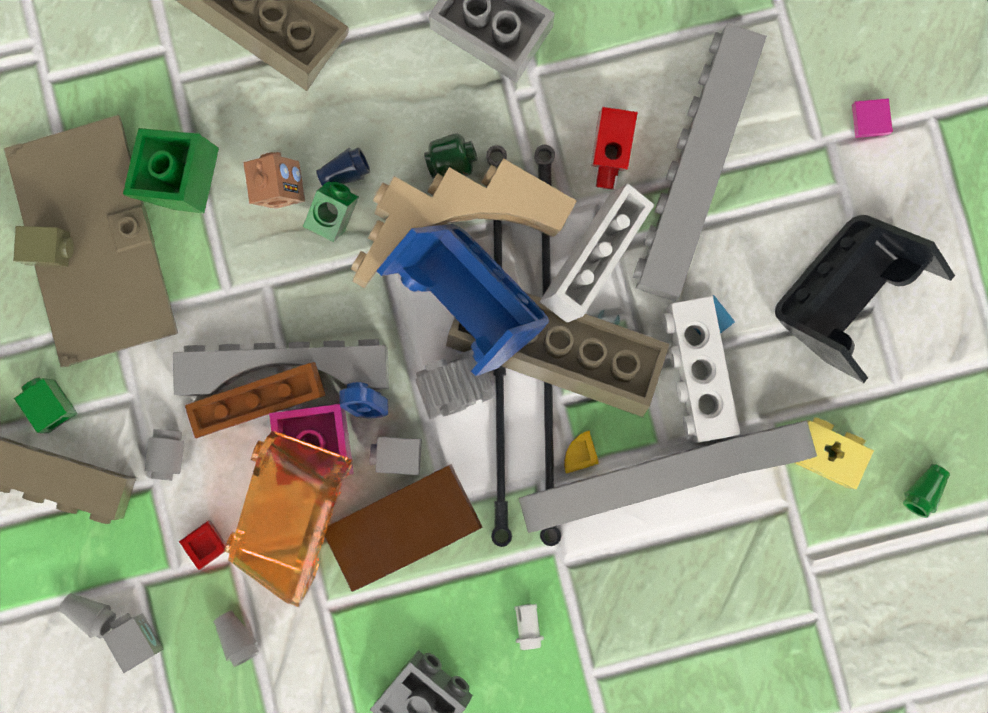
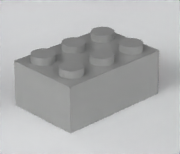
[429,0,555,83]

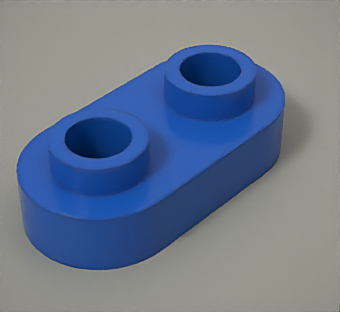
[339,382,388,419]

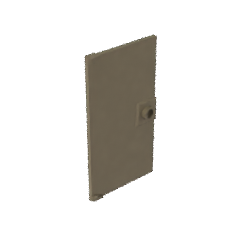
[4,115,178,367]

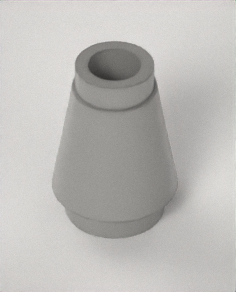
[59,593,116,638]
[213,611,259,667]

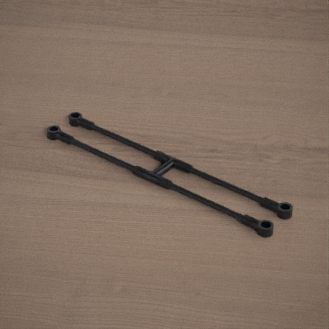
[486,144,561,547]

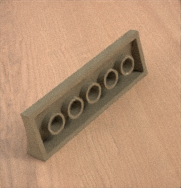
[175,0,349,91]
[446,292,670,417]

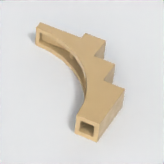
[351,158,577,288]

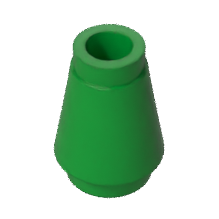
[903,464,950,518]

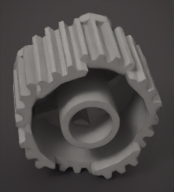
[415,350,496,420]

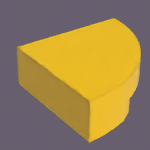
[564,430,599,474]

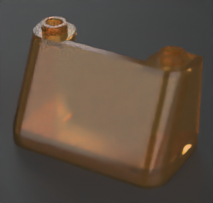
[224,430,353,607]

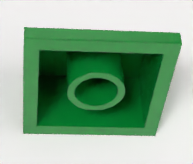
[123,128,219,214]

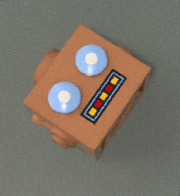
[243,152,305,209]

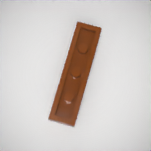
[185,362,326,438]

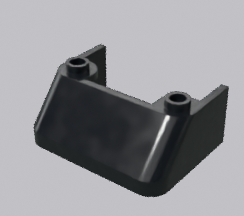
[775,215,955,383]

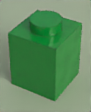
[14,377,78,434]

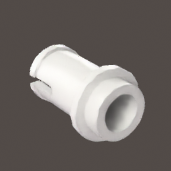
[514,604,544,650]

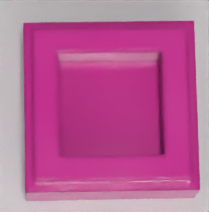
[852,98,893,138]

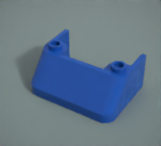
[377,224,549,376]

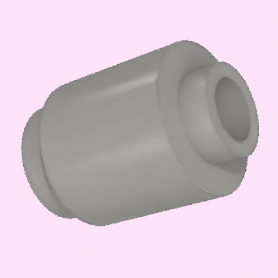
[144,429,184,481]

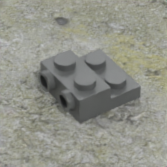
[370,650,473,713]

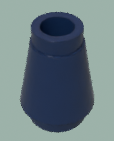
[316,147,370,186]

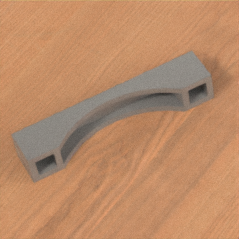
[173,339,389,396]

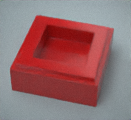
[179,521,230,570]

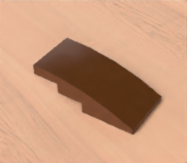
[321,464,483,592]

